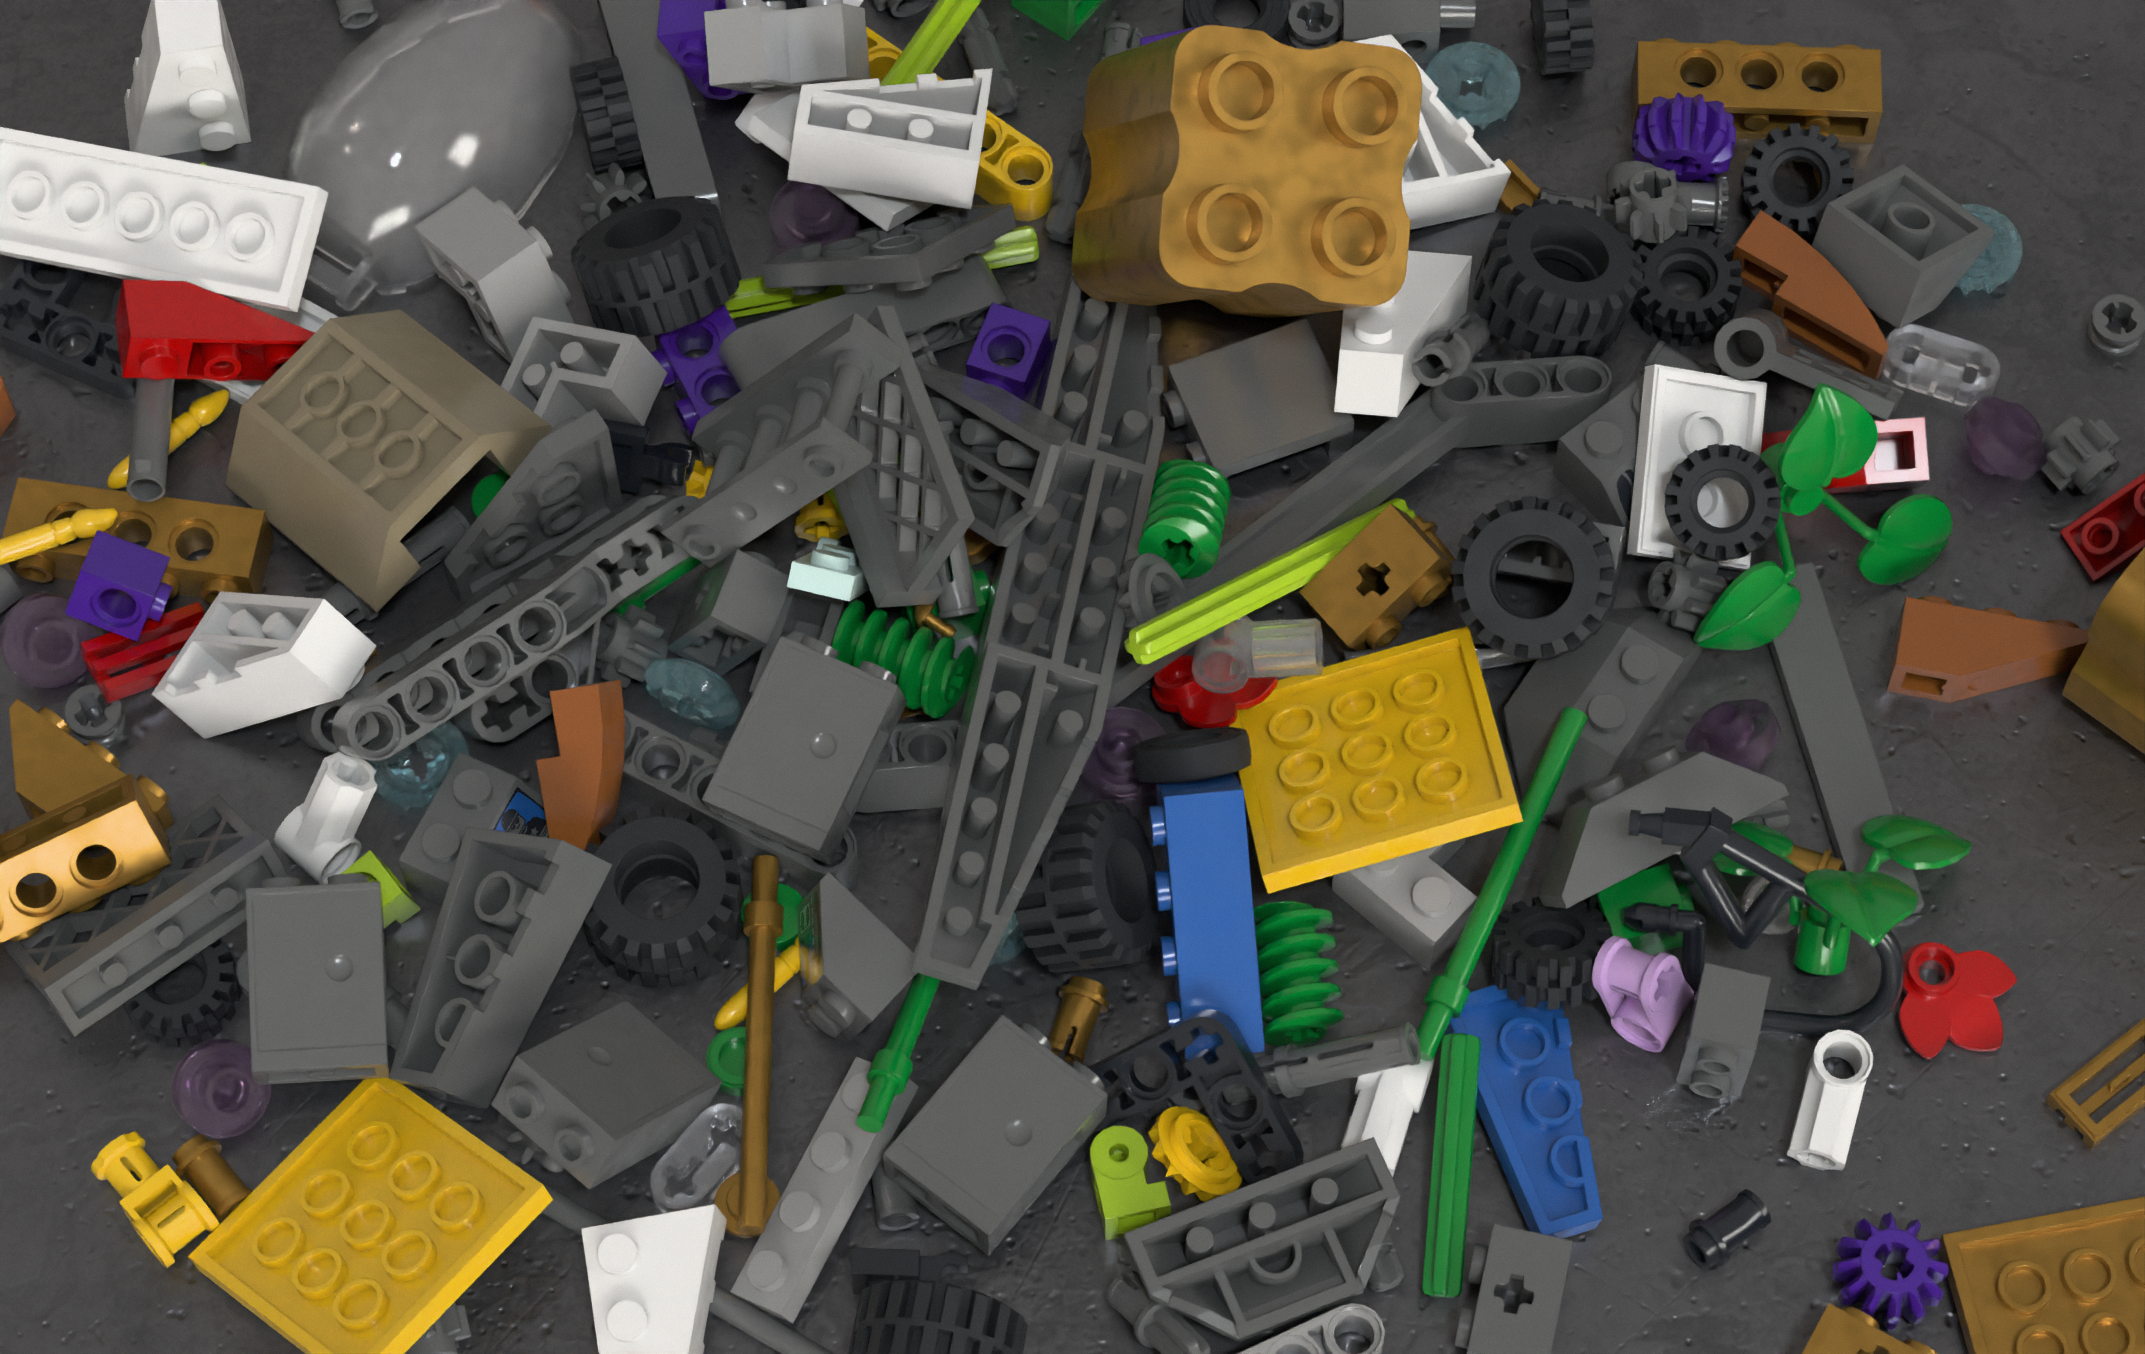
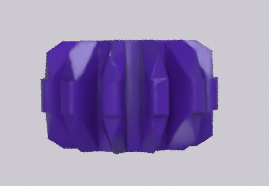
[1632,92,1736,182]
[1831,1212,1949,1331]

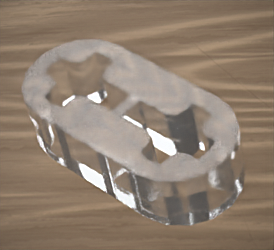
[1882,324,2000,407]
[650,1103,743,1214]

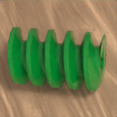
[1138,459,1231,579]
[832,599,975,719]
[1253,901,1345,1047]

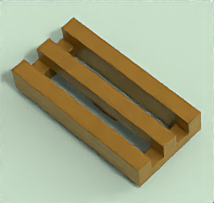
[2045,1018,2145,1150]

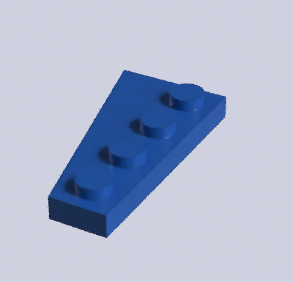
[1445,985,1603,1238]

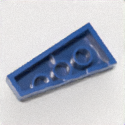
[1149,773,1265,1059]

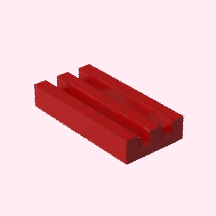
[81,602,204,704]

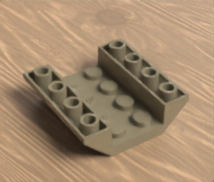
[225,309,552,613]

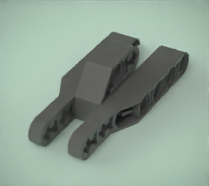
[296,495,699,761]

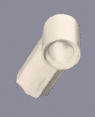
[274,752,378,885]
[1787,1030,1873,1171]
[1341,1057,1435,1178]

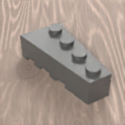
[388,826,612,1109]

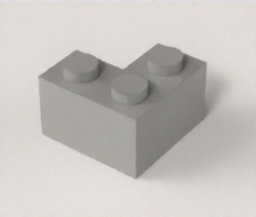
[704,0,870,94]
[414,186,575,363]
[500,316,667,428]
[1332,838,1478,971]

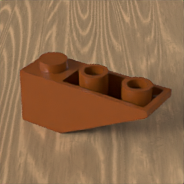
[1886,596,2089,703]

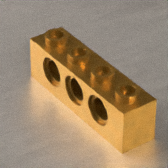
[1632,38,1883,143]
[2,477,274,604]
[0,773,171,943]

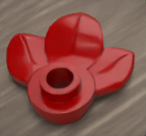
[1152,639,1278,728]
[1898,942,2017,1059]

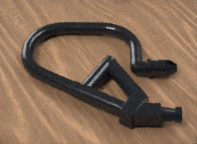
[1623,807,1905,1038]

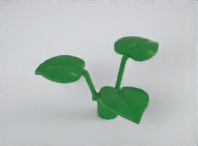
[1693,383,1952,650]
[1712,815,1972,975]

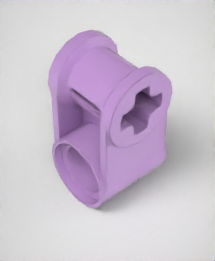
[1592,936,1694,1052]

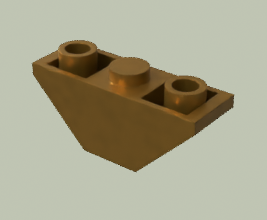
[9,698,175,850]

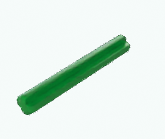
[1422,1033,1481,1299]

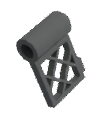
[1714,308,1904,420]

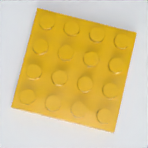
[1229,626,1523,894]
[188,1078,553,1354]

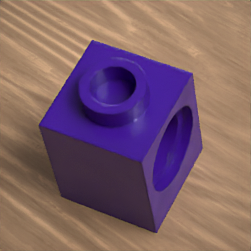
[966,302,1051,404]
[65,530,173,642]

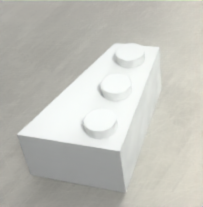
[124,0,251,156]
[1354,34,1511,230]
[787,68,993,209]
[1334,250,1472,417]
[152,591,376,739]
[581,1204,727,1354]

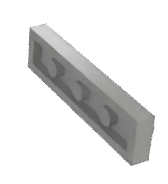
[730,1057,919,1324]

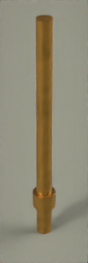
[738,855,784,1235]

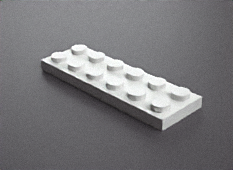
[0,127,329,313]

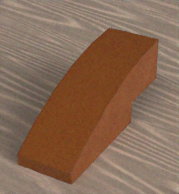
[1732,210,1889,380]
[536,679,625,850]

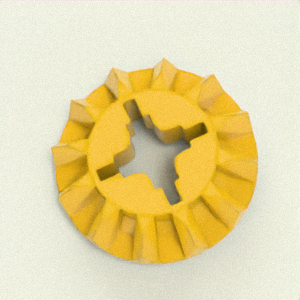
[1148,1106,1242,1202]

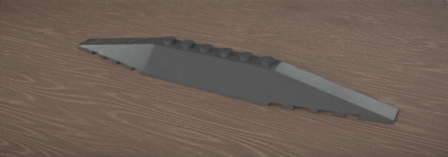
[911,261,1165,990]

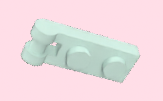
[787,536,870,601]

